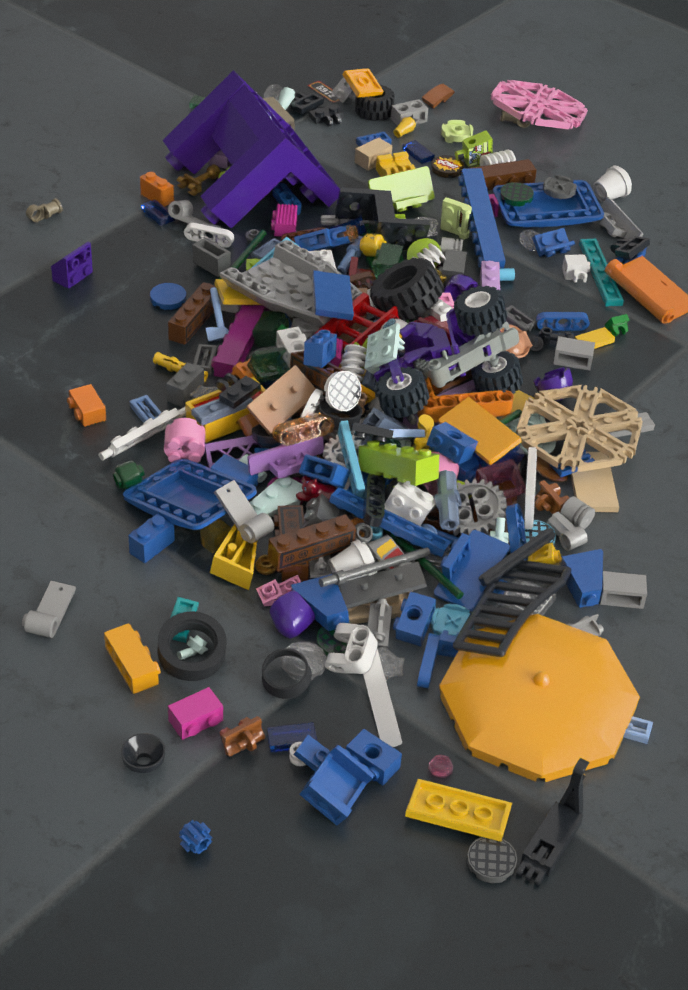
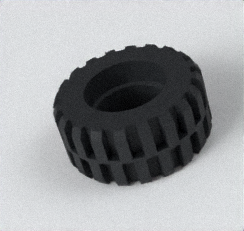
[370,257,443,322]

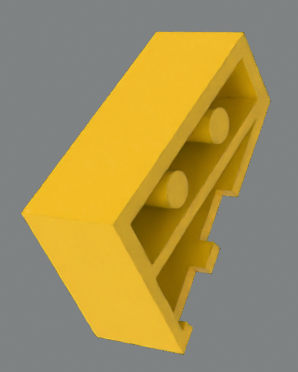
[210,524,257,590]

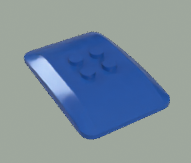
[493,180,604,228]
[123,459,257,530]

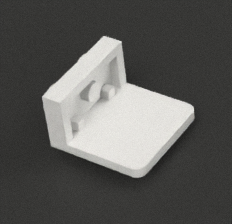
[385,481,436,526]

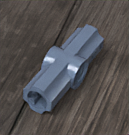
[435,470,462,531]

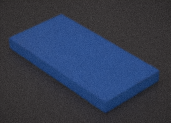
[312,270,354,320]

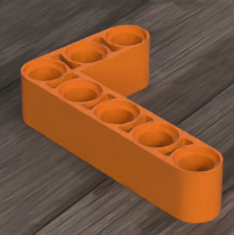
[417,377,514,423]

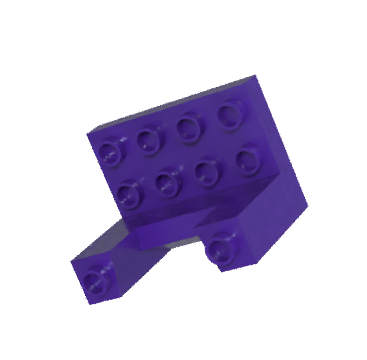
[163,70,340,228]

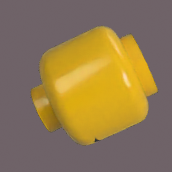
[359,234,387,257]

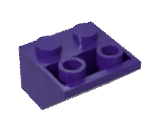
[51,242,93,289]

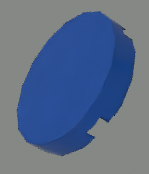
[150,283,186,310]

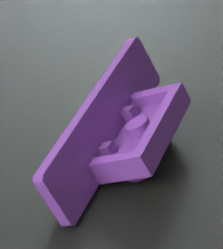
[247,434,324,479]

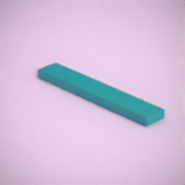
[579,238,624,307]

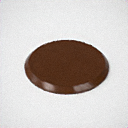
[536,456,568,482]

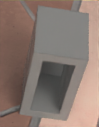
[553,336,595,371]
[600,571,647,609]

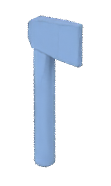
[205,287,229,342]

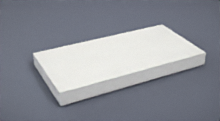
[525,447,537,529]

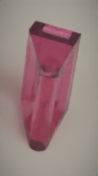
[476,459,526,499]

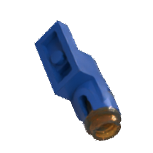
[294,225,358,251]

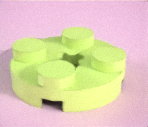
[441,120,473,143]

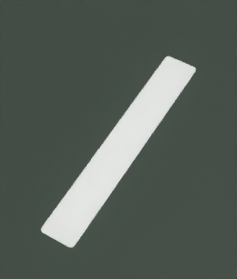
[363,634,402,747]

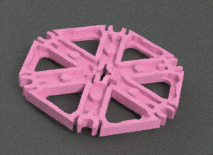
[490,80,588,129]

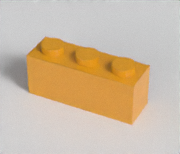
[104,623,161,694]

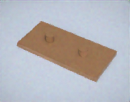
[246,365,316,435]

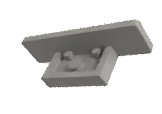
[598,197,643,240]

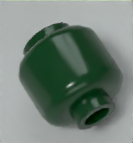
[113,460,145,490]

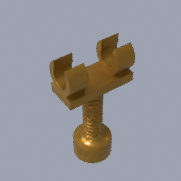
[176,164,220,196]

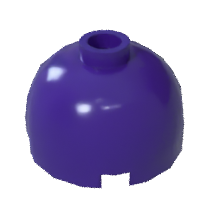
[533,367,573,401]

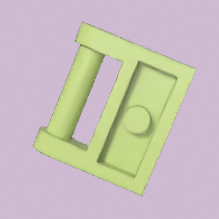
[440,197,472,239]

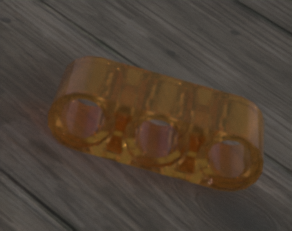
[272,413,334,446]

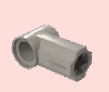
[547,512,588,551]

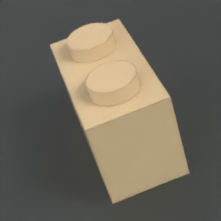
[355,138,392,171]

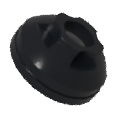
[252,424,289,449]
[121,733,165,773]

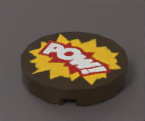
[431,155,464,178]

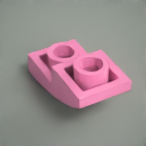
[256,575,301,606]

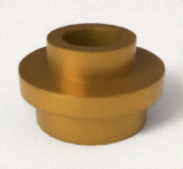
[256,555,276,575]

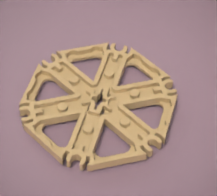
[516,385,643,472]

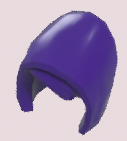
[444,274,479,301]
[270,590,315,639]

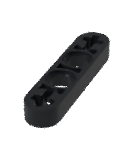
[363,474,385,527]

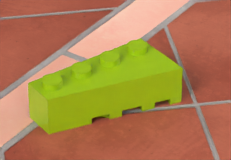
[359,441,439,486]

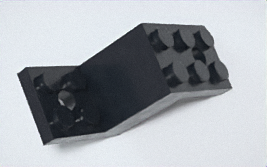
[335,187,430,250]

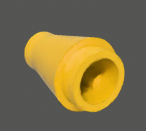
[393,117,416,138]

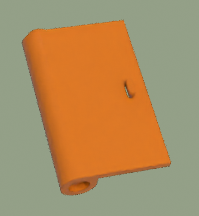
[605,256,688,324]

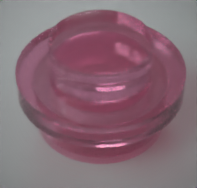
[429,755,453,778]

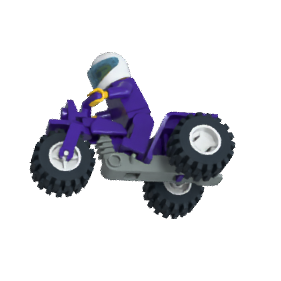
[374,286,523,418]

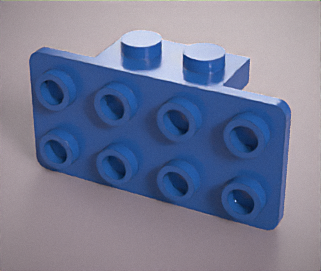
[434,530,510,611]

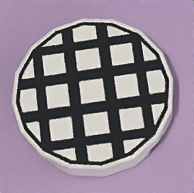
[324,371,361,411]

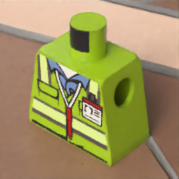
[455,130,493,167]

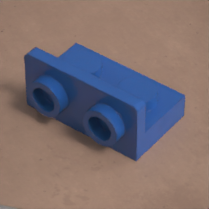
[532,228,575,258]

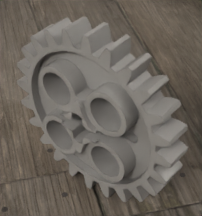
[448,478,507,536]

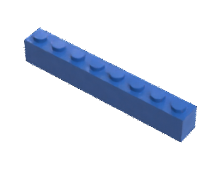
[458,168,505,269]

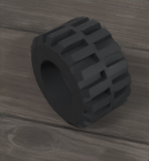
[355,84,395,121]

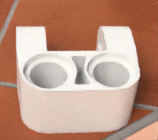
[325,623,377,674]

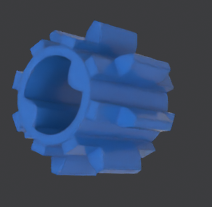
[179,820,212,854]

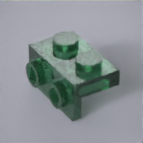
[247,347,290,382]

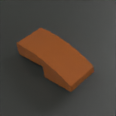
[422,83,455,109]

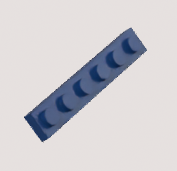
[329,487,451,557]

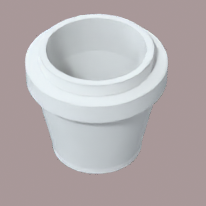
[593,165,632,202]
[329,540,377,581]

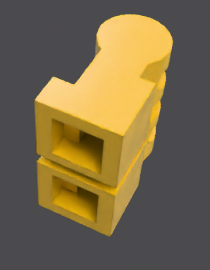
[376,151,415,177]

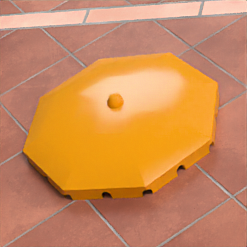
[439,614,640,782]

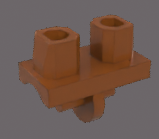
[535,480,569,514]
[220,716,265,757]

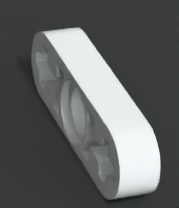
[184,223,234,248]

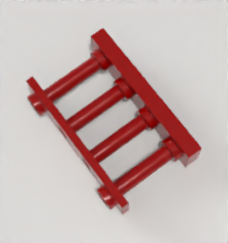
[314,292,399,349]

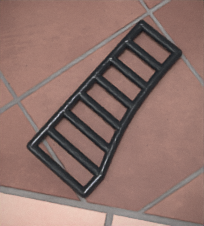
[452,557,572,657]

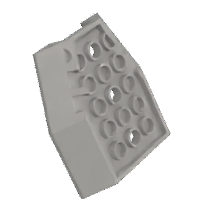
[219,240,362,327]

